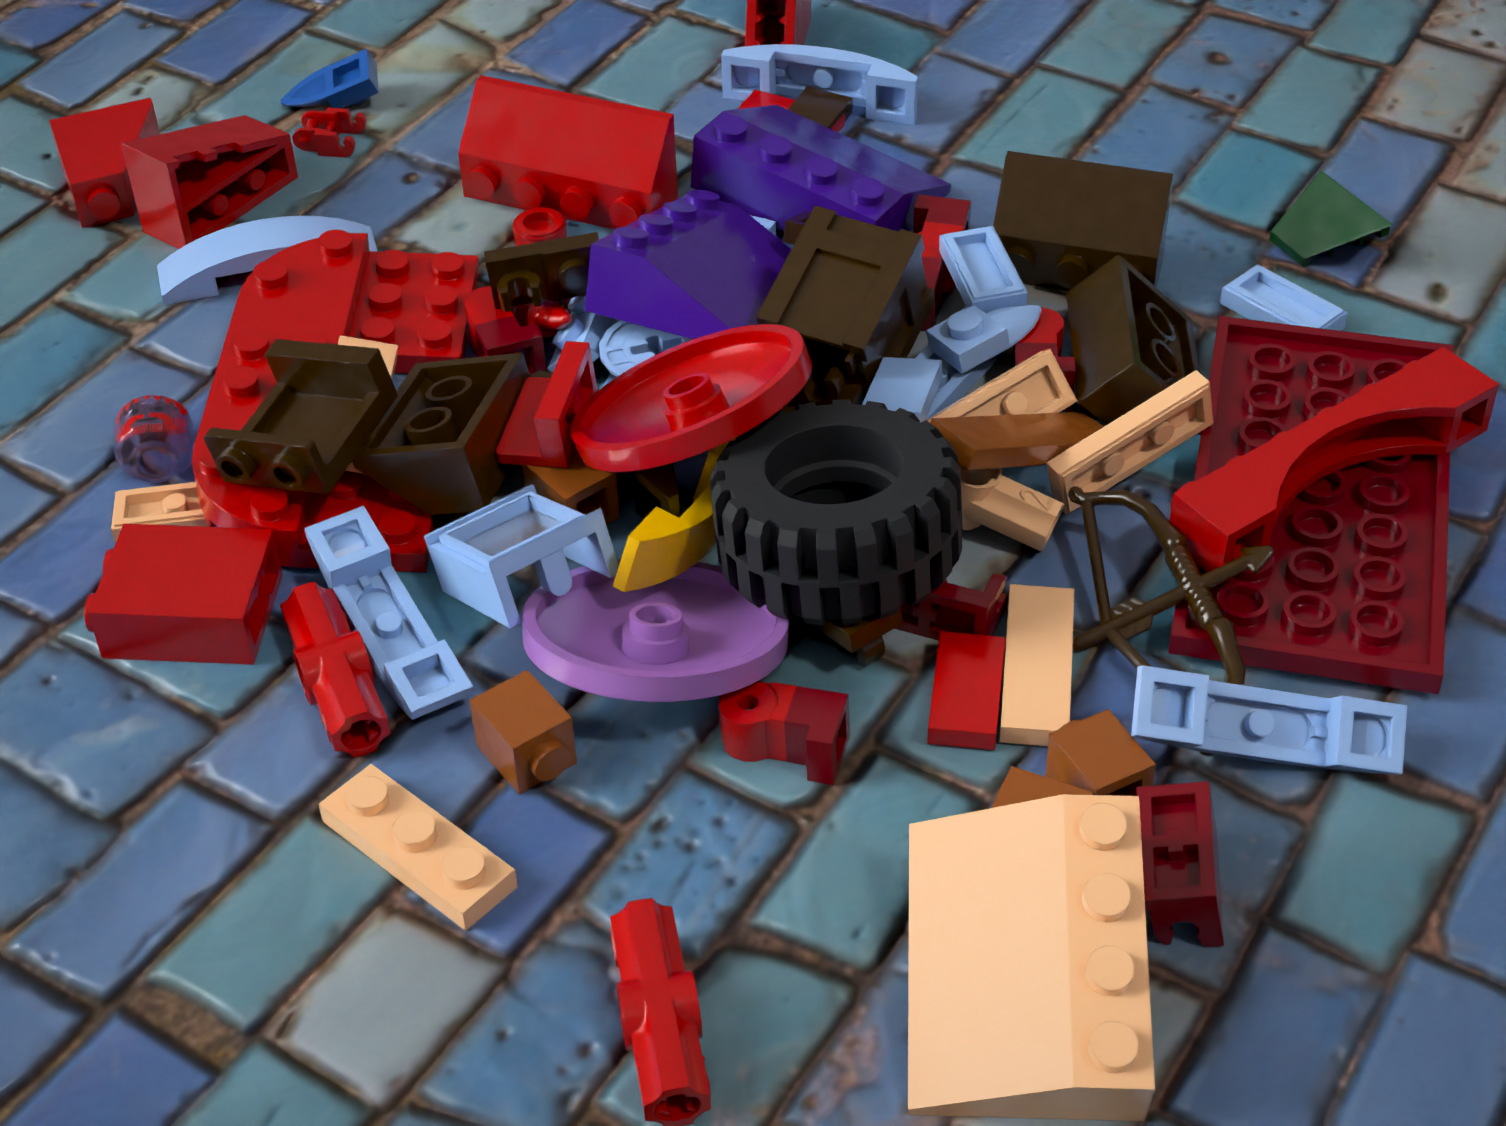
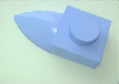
[926,305,1042,374]

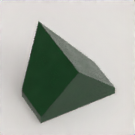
[1269,170,1393,267]

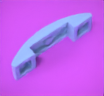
[721,44,918,125]
[157,216,377,305]
[305,506,474,720]
[1131,665,1407,775]

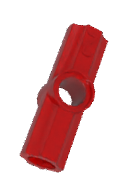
[280,582,391,758]
[610,898,711,1126]

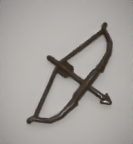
[1068,486,1274,757]

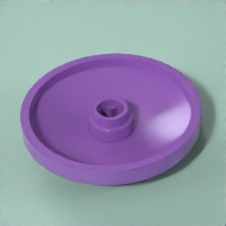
[522,559,789,702]

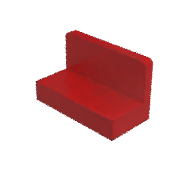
[496,341,597,468]

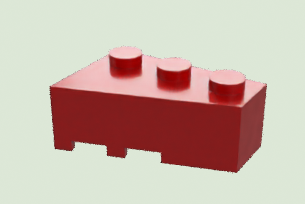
[121,115,298,249]

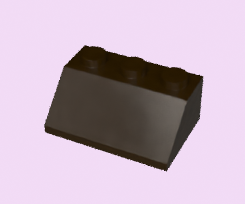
[993,151,1174,291]
[1066,254,1201,435]
[352,353,531,517]

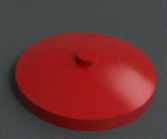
[570,324,812,472]

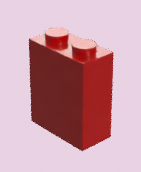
[84,524,283,665]

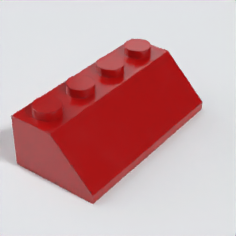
[458,75,678,230]

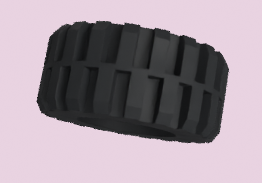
[710,399,963,625]

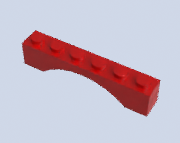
[1170,347,1499,572]

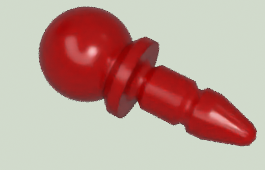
[515,300,572,339]

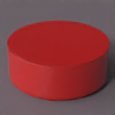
[513,207,567,246]

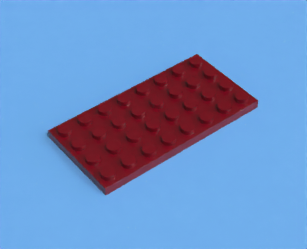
[1168,316,1454,694]

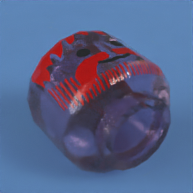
[115,395,194,483]

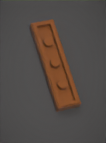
[930,412,1104,471]

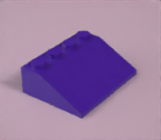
[690,105,951,232]
[585,190,791,339]

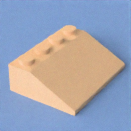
[908,794,1155,1121]

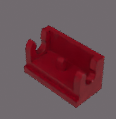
[894,573,1008,641]
[1136,781,1224,948]

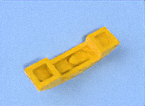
[613,438,736,592]

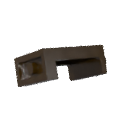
[203,339,398,494]

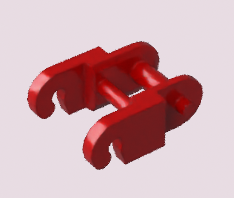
[292,107,367,158]

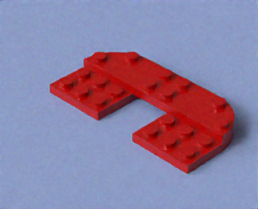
[192,229,479,573]

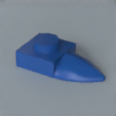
[281,49,379,108]

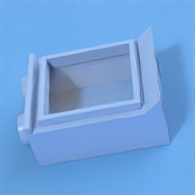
[424,484,619,629]

